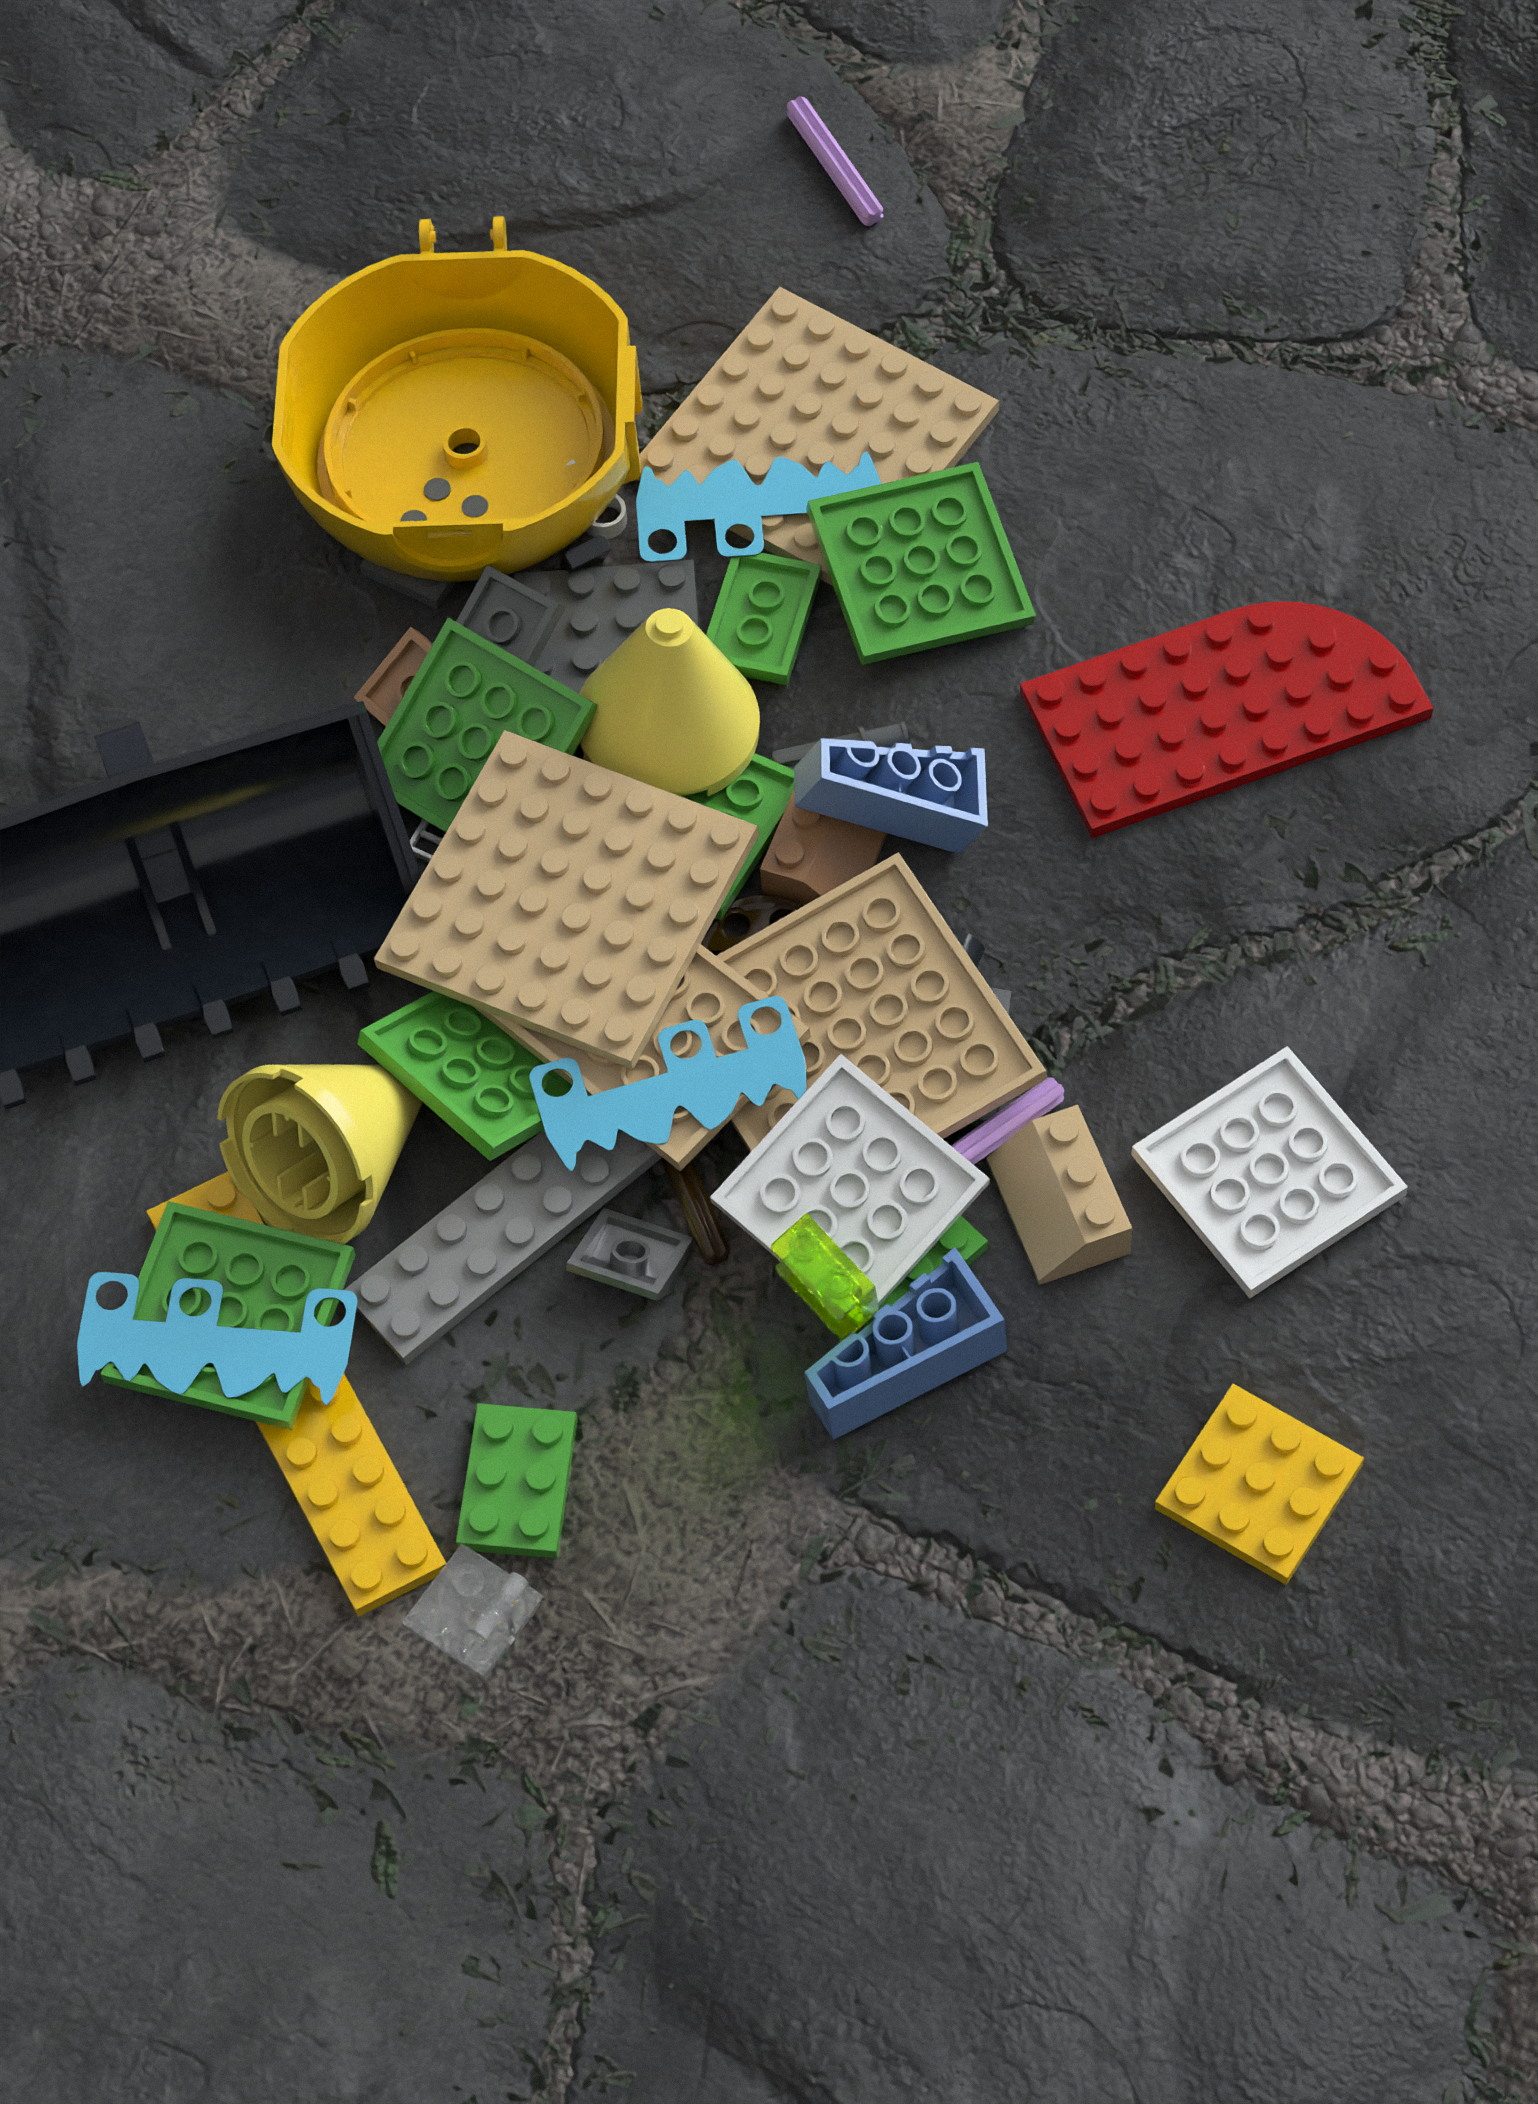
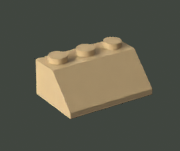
[986,1105,1132,1285]

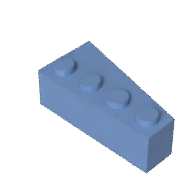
[794,738,988,854]
[804,1247,1007,1440]

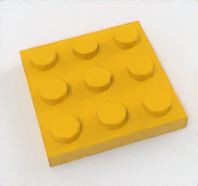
[1155,1384,1364,1585]

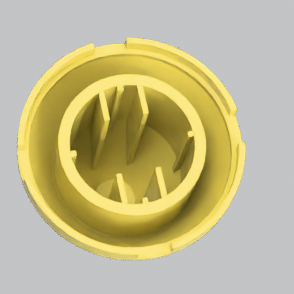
[579,608,760,797]
[217,1065,423,1244]

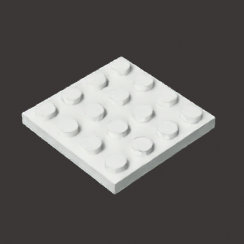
[1131,1046,1408,1298]
[710,1054,990,1328]

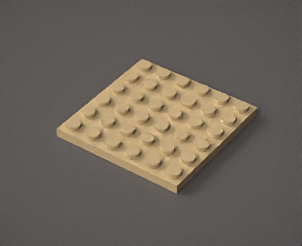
[636,287,999,586]
[374,730,759,1070]
[717,852,1047,1153]

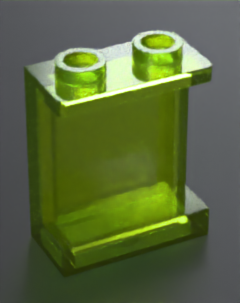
[771,1212,880,1341]

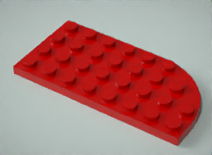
[1020,601,1433,838]

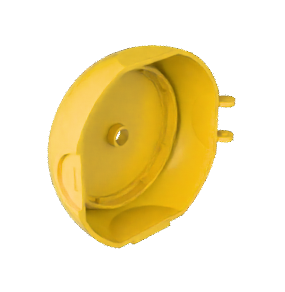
[272,216,642,582]

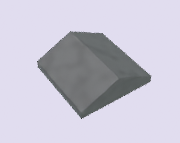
[566,1208,694,1301]

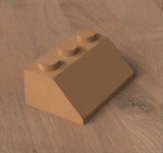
[760,791,888,906]

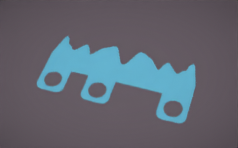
[636,451,882,562]
[529,996,806,1171]
[77,1272,357,1406]

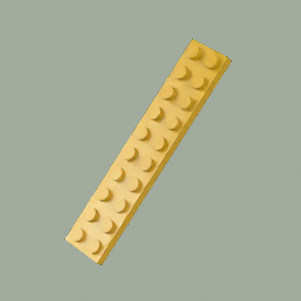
[147,1171,449,1617]

